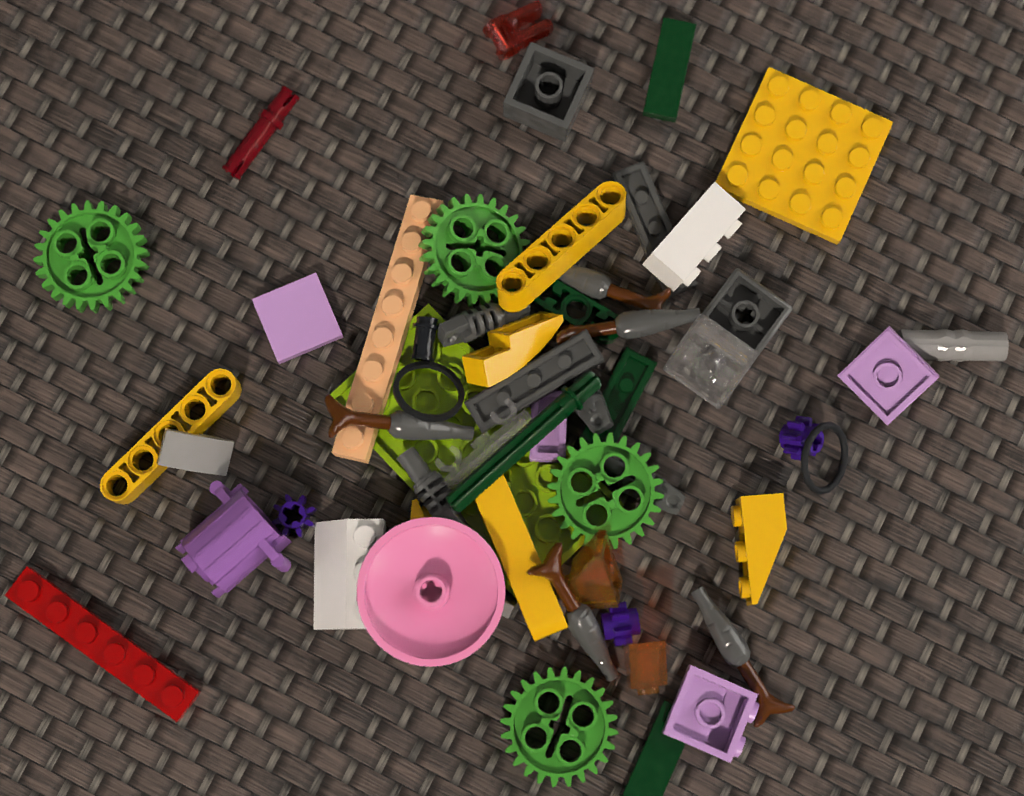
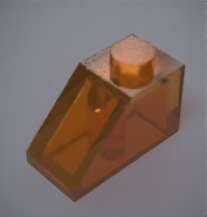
[565,530,623,609]
[623,640,668,696]

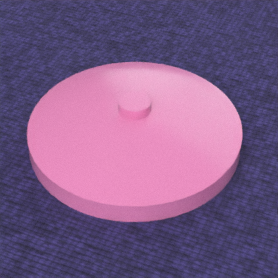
[357,517,505,667]

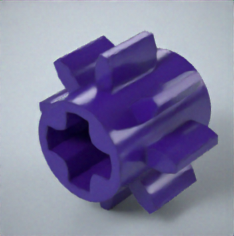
[779,416,824,461]
[272,494,317,538]
[600,601,641,646]

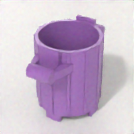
[176,481,292,598]

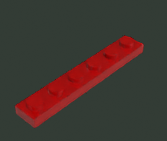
[5,566,201,722]

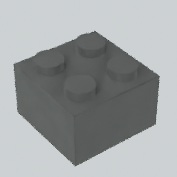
[503,42,595,142]

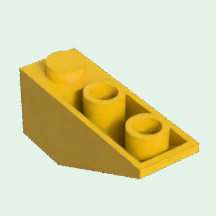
[731,493,787,606]

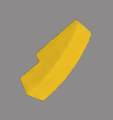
[462,311,564,388]

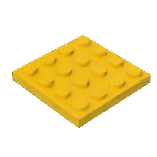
[716,67,893,245]

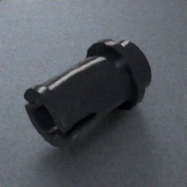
[411,316,438,362]

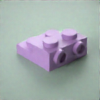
[661,665,759,763]

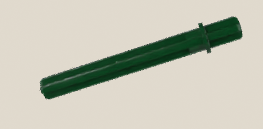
[446,371,602,512]

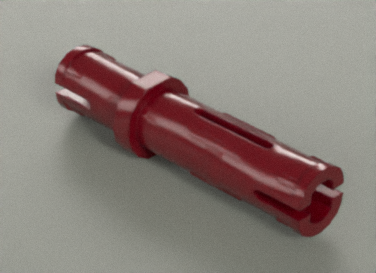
[221,86,300,181]

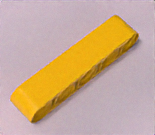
[496,181,626,313]
[100,368,242,505]
[465,474,568,642]

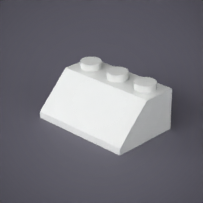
[313,519,386,630]

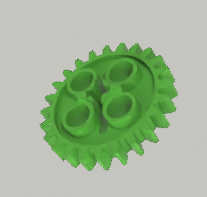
[418,194,531,307]
[33,200,150,314]
[547,432,664,550]
[500,667,618,787]

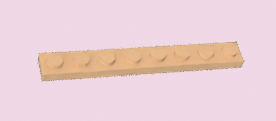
[332,194,445,464]

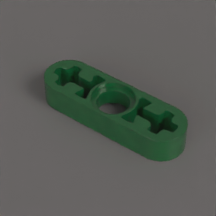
[532,280,619,344]

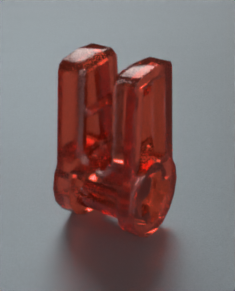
[482,0,554,60]

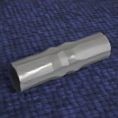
[897,329,1009,362]

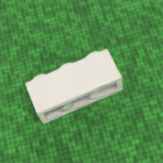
[642,182,746,292]

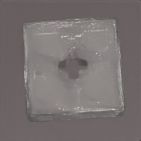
[663,314,759,409]

